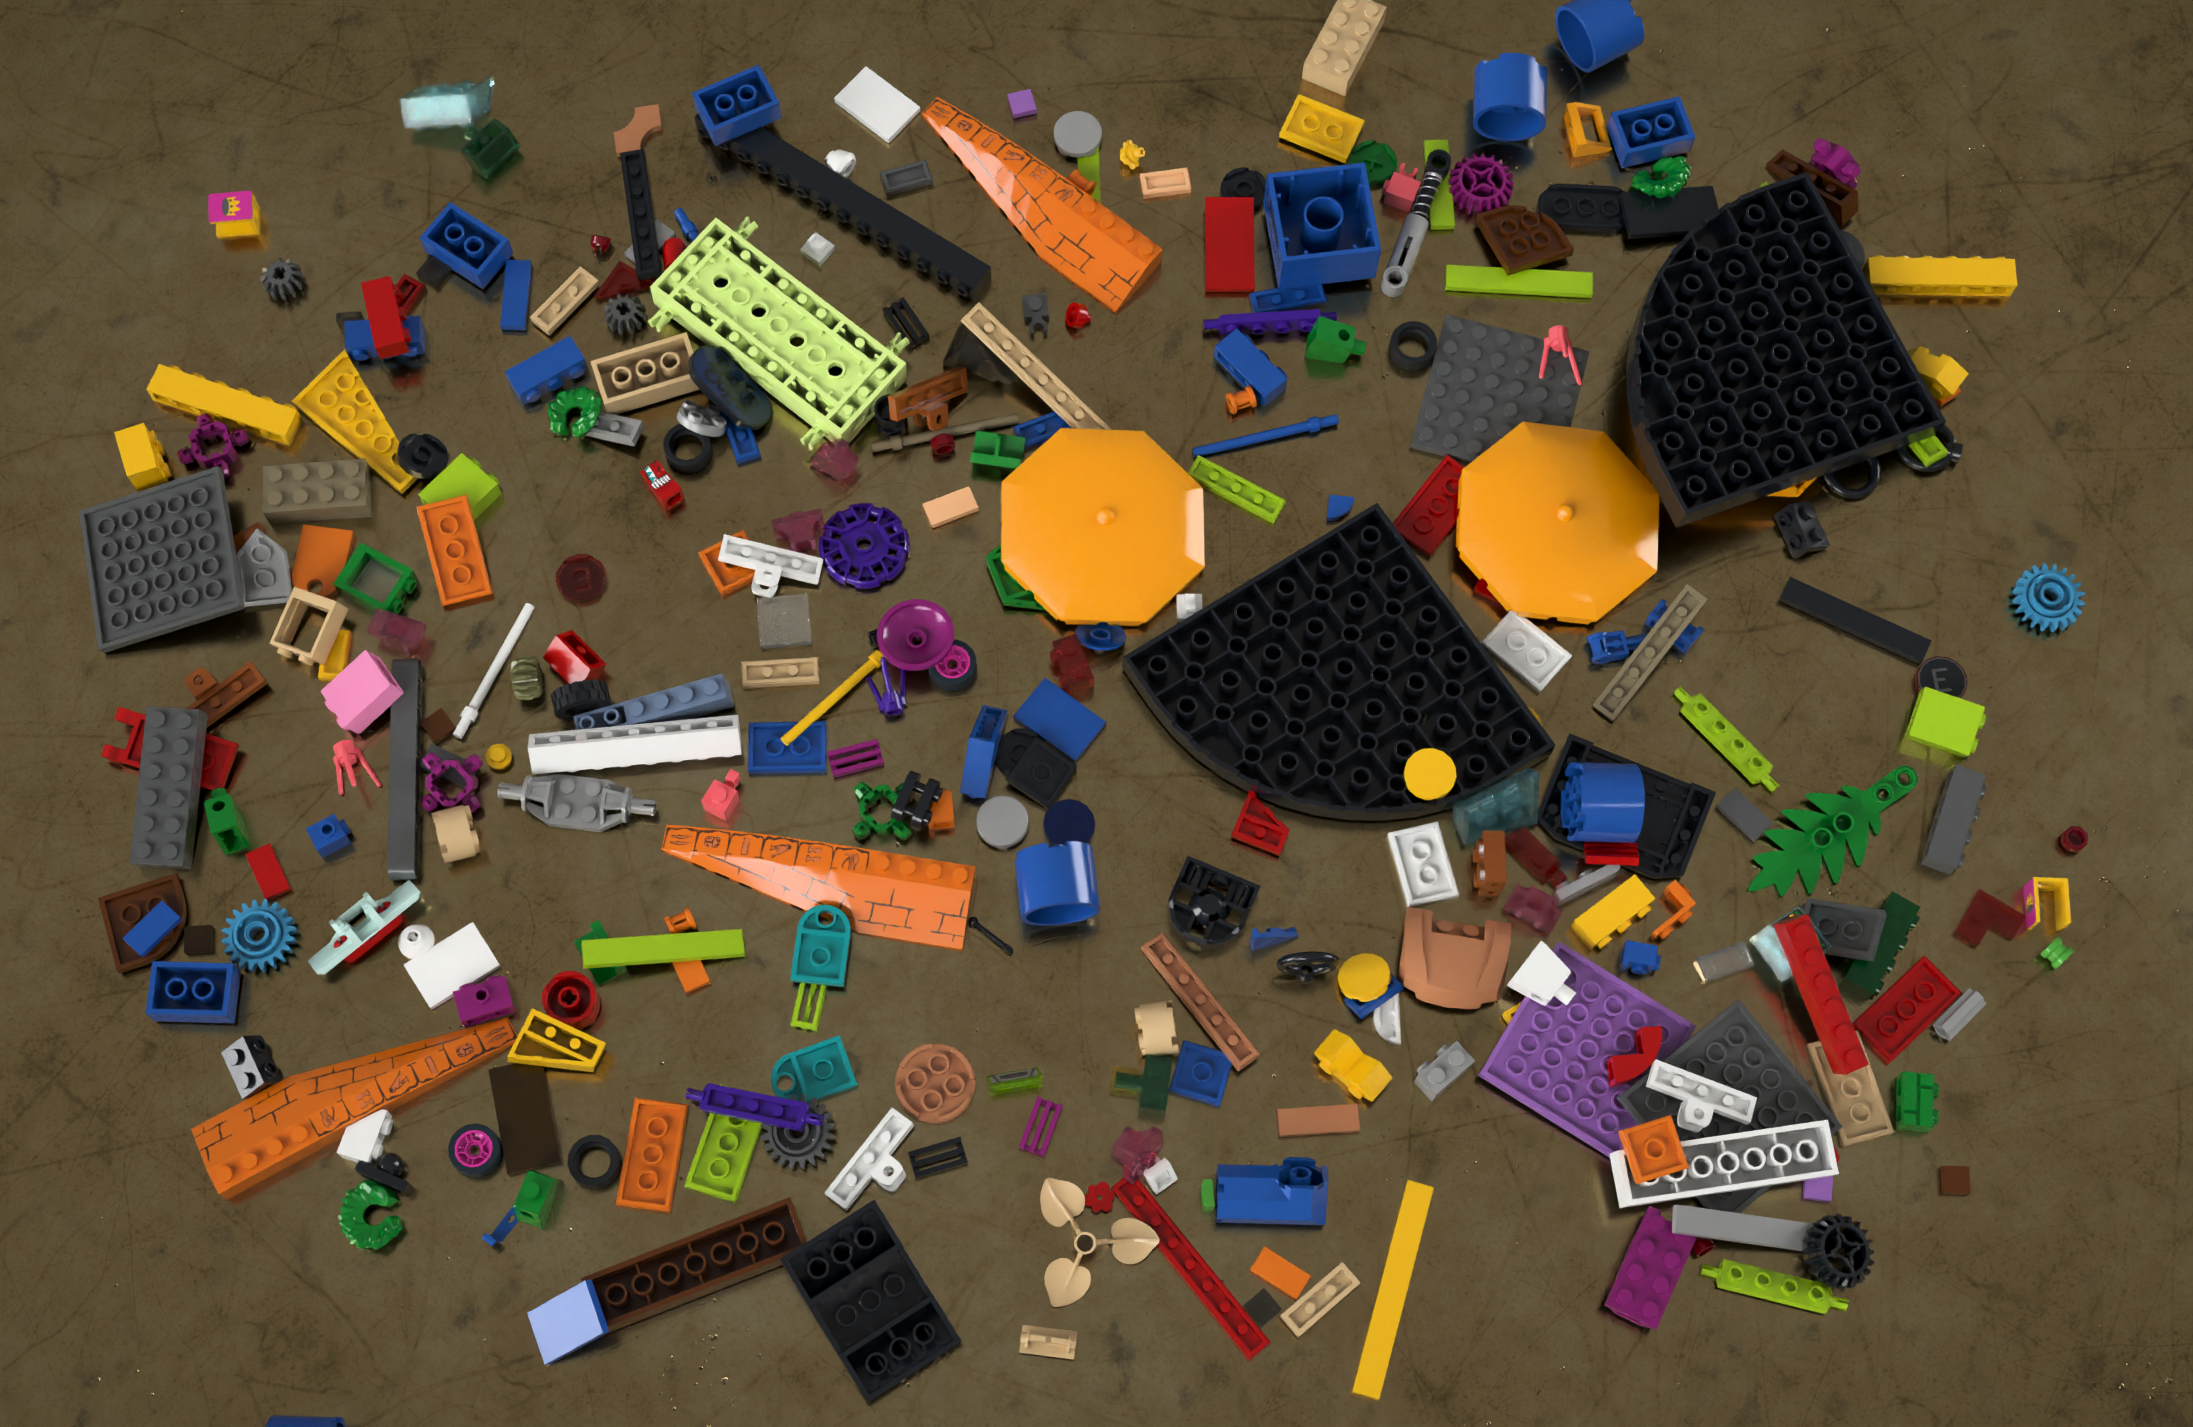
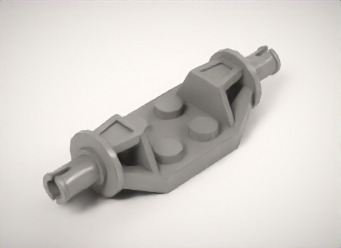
[497,774,657,832]

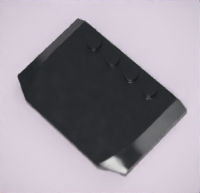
[1535,733,1716,879]

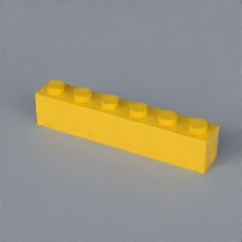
[1862,255,2017,297]
[146,364,303,446]

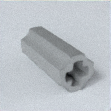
[1932,988,1986,1041]

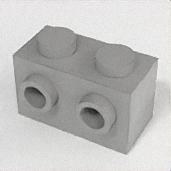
[1414,1041,1475,1102]

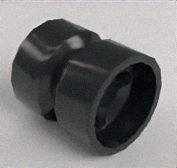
[874,394,908,438]

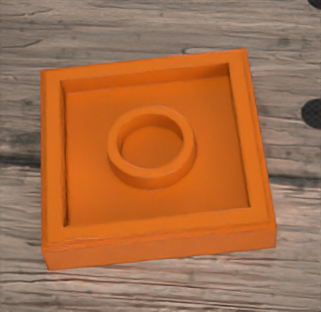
[698,530,755,597]
[1618,1115,1689,1184]

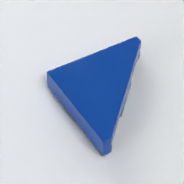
[1249,927,1299,951]

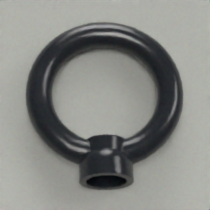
[1896,424,1964,472]
[1823,457,1881,499]
[1276,951,1341,983]

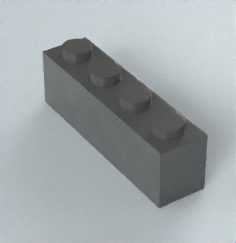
[1920,764,1987,875]

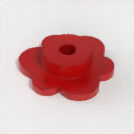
[1084,1182,1115,1213]

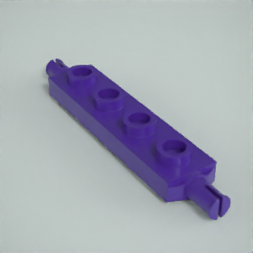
[1203,309,1337,335]
[686,1083,824,1132]

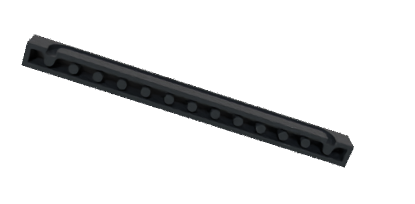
[694,113,991,300]

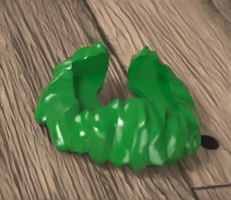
[1631,156,1691,198]
[547,386,602,439]
[338,1180,402,1250]

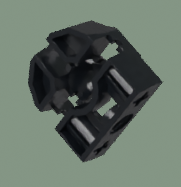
[1168,856,1261,951]

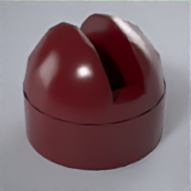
[590,235,611,253]
[1692,1237,1716,1257]

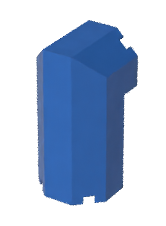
[1215,1157,1329,1225]

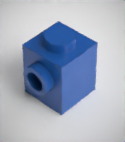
[306,814,351,858]

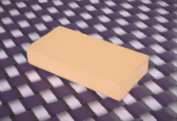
[1139,167,1191,199]
[922,486,979,529]

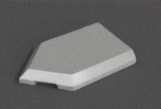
[236,528,292,607]

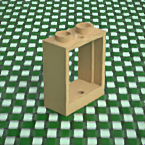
[270,587,349,666]

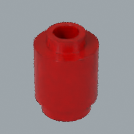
[662,238,687,271]

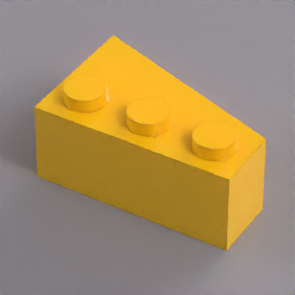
[507,1008,606,1072]

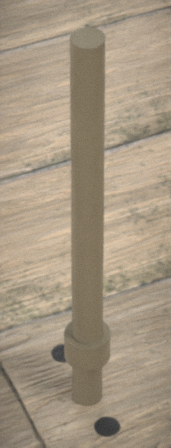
[871,413,1019,452]

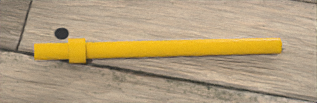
[780,650,884,746]

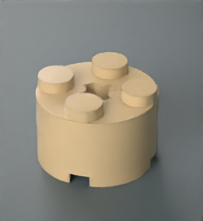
[432,805,480,864]
[1134,1000,1180,1058]

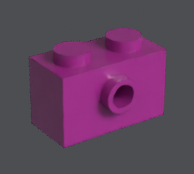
[453,975,517,1028]

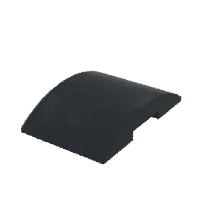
[780,1199,962,1403]

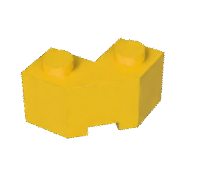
[1907,346,1969,400]
[1314,1029,1393,1102]

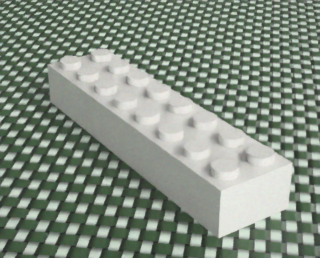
[1609,1120,1839,1208]

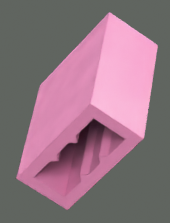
[321,650,404,734]

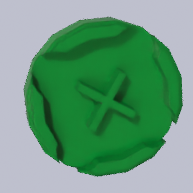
[1349,140,1397,187]

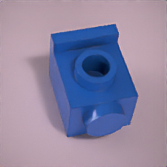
[1618,940,1661,975]

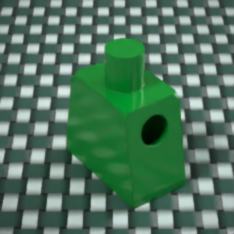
[1304,316,1366,363]
[204,788,251,855]
[513,1170,563,1230]

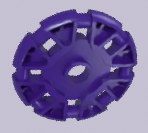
[818,503,910,589]

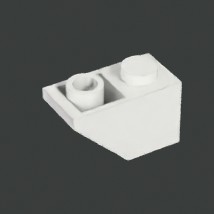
[337,1109,393,1166]

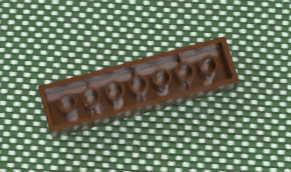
[581,1197,807,1333]

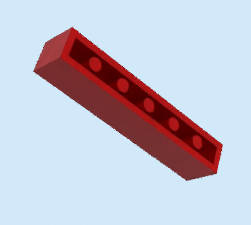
[1773,914,1869,1075]

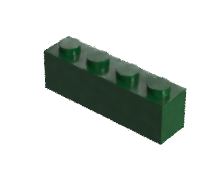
[1838,891,1920,1001]

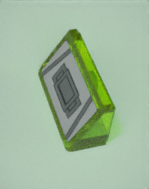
[987,1067,1043,1096]

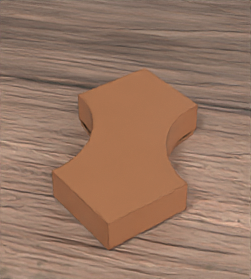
[613,104,662,157]

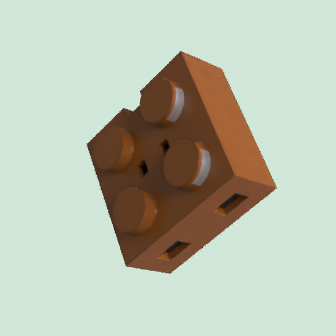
[1472,831,1507,896]

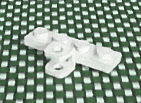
[718,534,824,598]
[1646,1059,1757,1133]
[824,1108,914,1211]

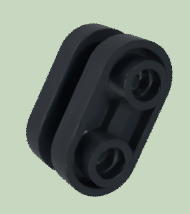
[891,770,943,830]

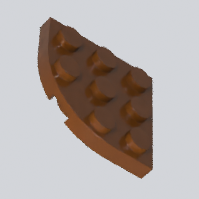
[1475,205,1574,276]
[98,873,187,973]

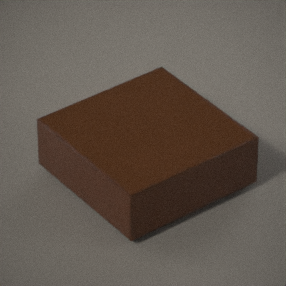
[420,708,456,745]
[1940,1166,1971,1195]

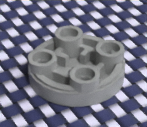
[1054,111,1102,158]
[677,400,727,437]
[976,795,1029,850]

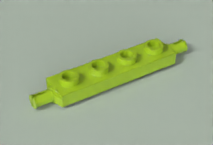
[1673,686,1780,793]
[1700,1259,1849,1314]

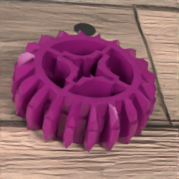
[1448,152,1514,215]

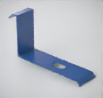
[482,1205,518,1247]

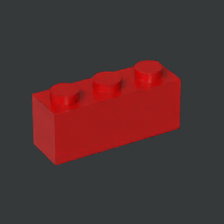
[361,276,412,359]

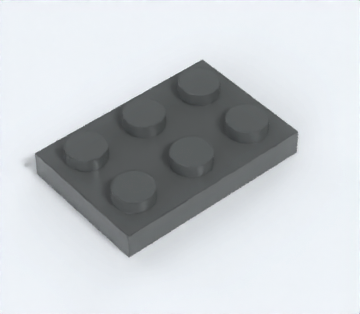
[1803,898,1887,962]

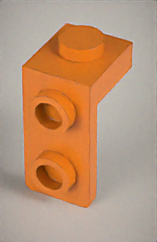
[1649,880,1696,941]

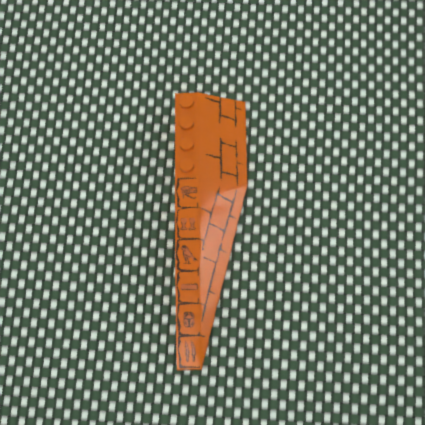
[922,97,1163,313]
[661,825,976,950]
[191,1017,518,1200]

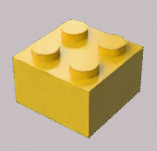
[114,423,172,492]

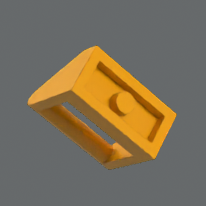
[1563,102,1612,157]

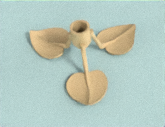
[1040,1178,1160,1307]

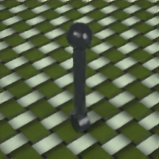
[968,917,1013,954]

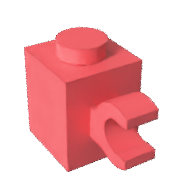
[1381,163,1421,213]
[701,769,742,822]

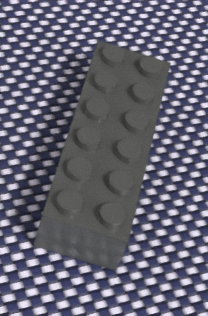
[130,706,208,870]

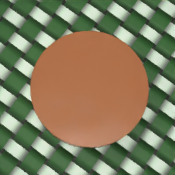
[895,1043,976,1124]

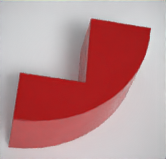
[1607,1026,1662,1088]

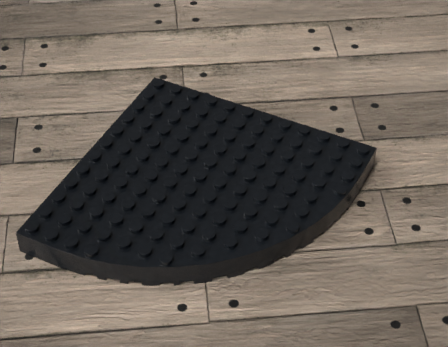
[1626,172,1946,528]
[1122,503,1555,821]

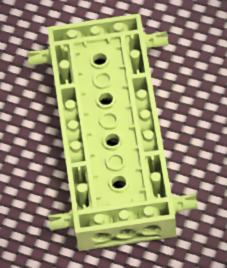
[648,216,910,451]

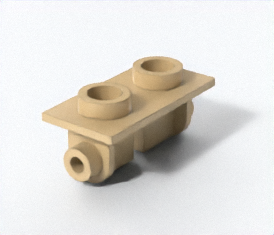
[1019,1325,1077,1360]

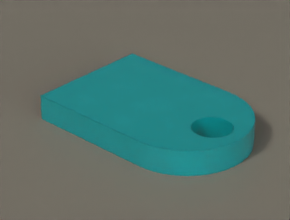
[790,905,851,987]
[771,1035,858,1103]

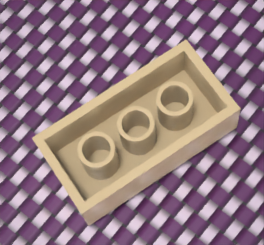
[1302,0,1387,96]
[590,332,699,415]

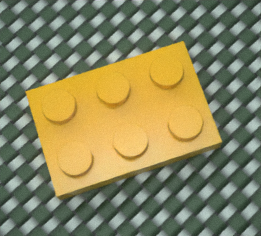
[1279,94,1365,164]

